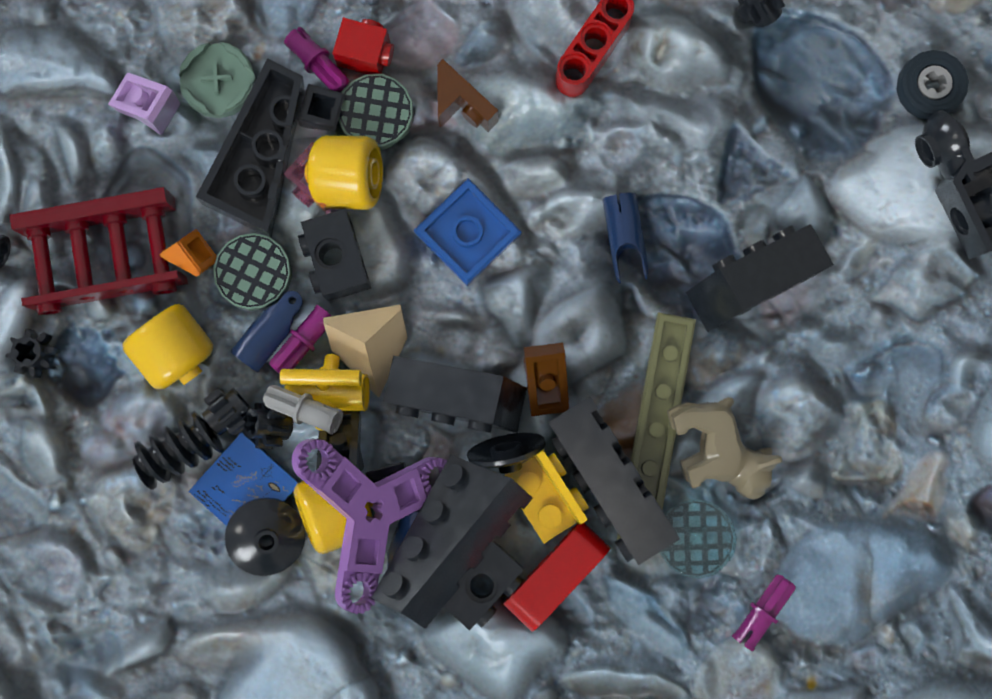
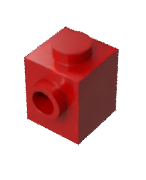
[332,17,394,74]

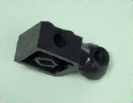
[915,110,992,259]

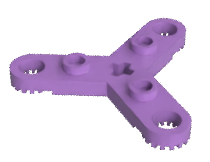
[292,439,447,614]

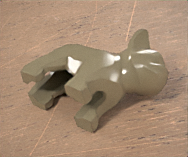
[667,397,783,500]

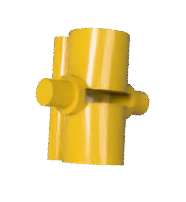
[280,354,370,431]

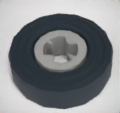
[896,50,969,120]

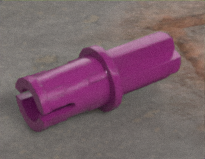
[284,27,349,92]
[269,305,331,374]
[732,574,796,652]

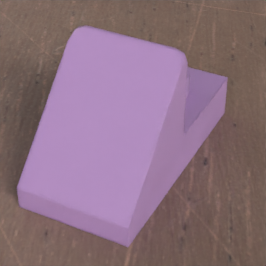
[108,72,180,134]

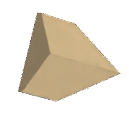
[323,305,408,398]

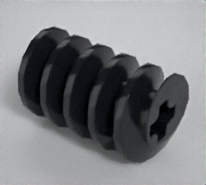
[132,411,224,490]

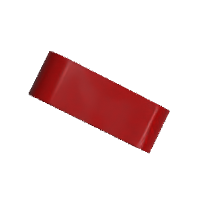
[556,0,634,97]
[503,522,611,632]

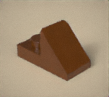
[437,59,499,132]
[523,342,569,417]

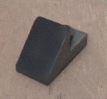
[316,411,364,471]

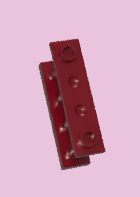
[9,187,188,315]

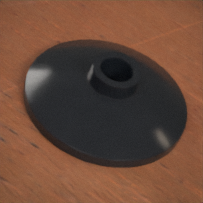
[467,433,546,474]
[225,497,305,576]

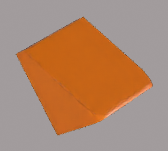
[159,229,217,277]

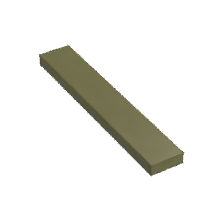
[616,312,696,541]

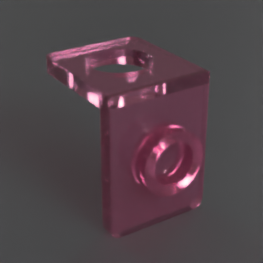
[283,142,331,214]

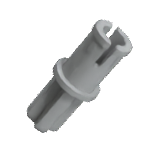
[263,385,343,434]

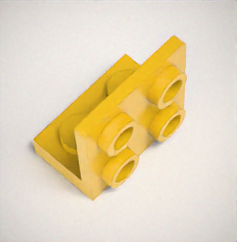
[505,450,589,544]

